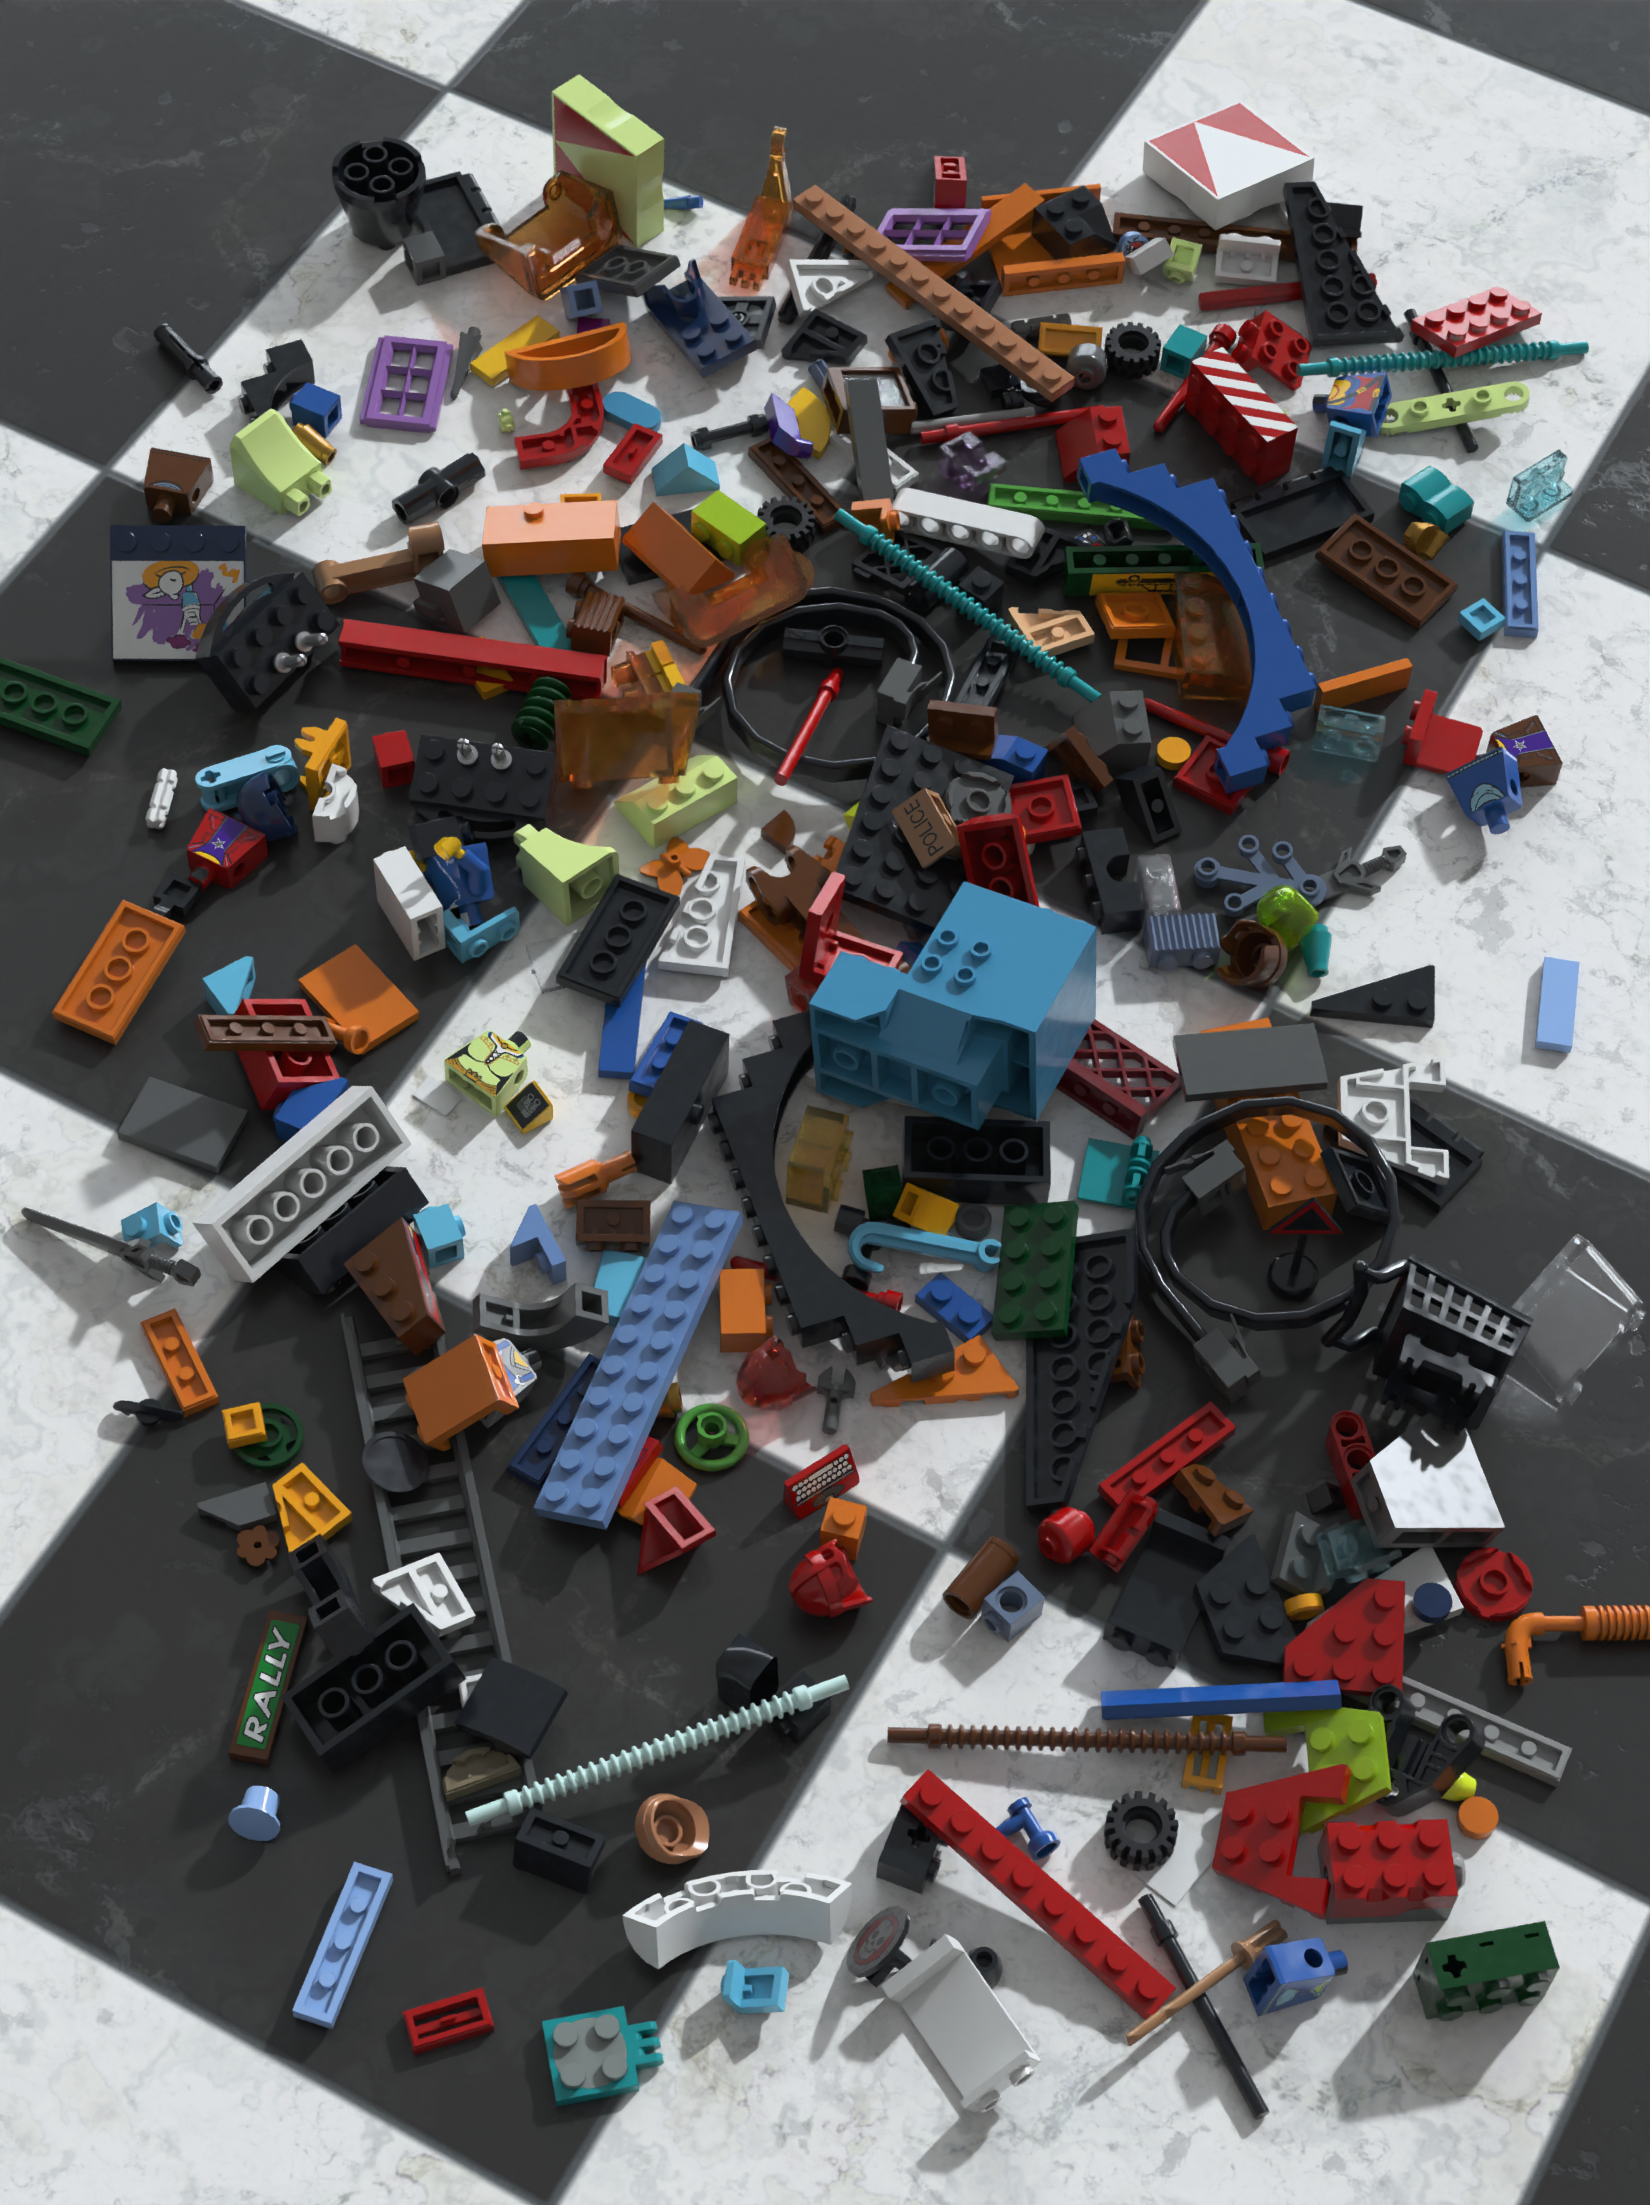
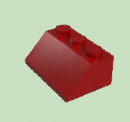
[956,813,1039,907]
[234,999,340,1110]

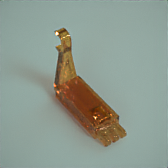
[729,126,793,291]

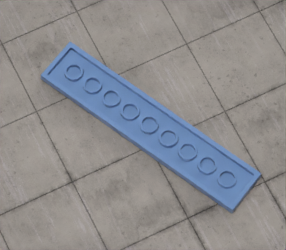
[533,1201,744,1530]

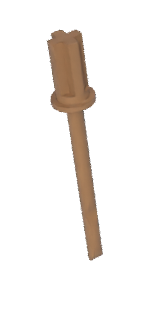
[1126,1919,1288,2046]

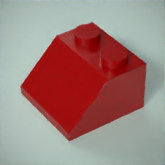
[1055,406,1130,482]

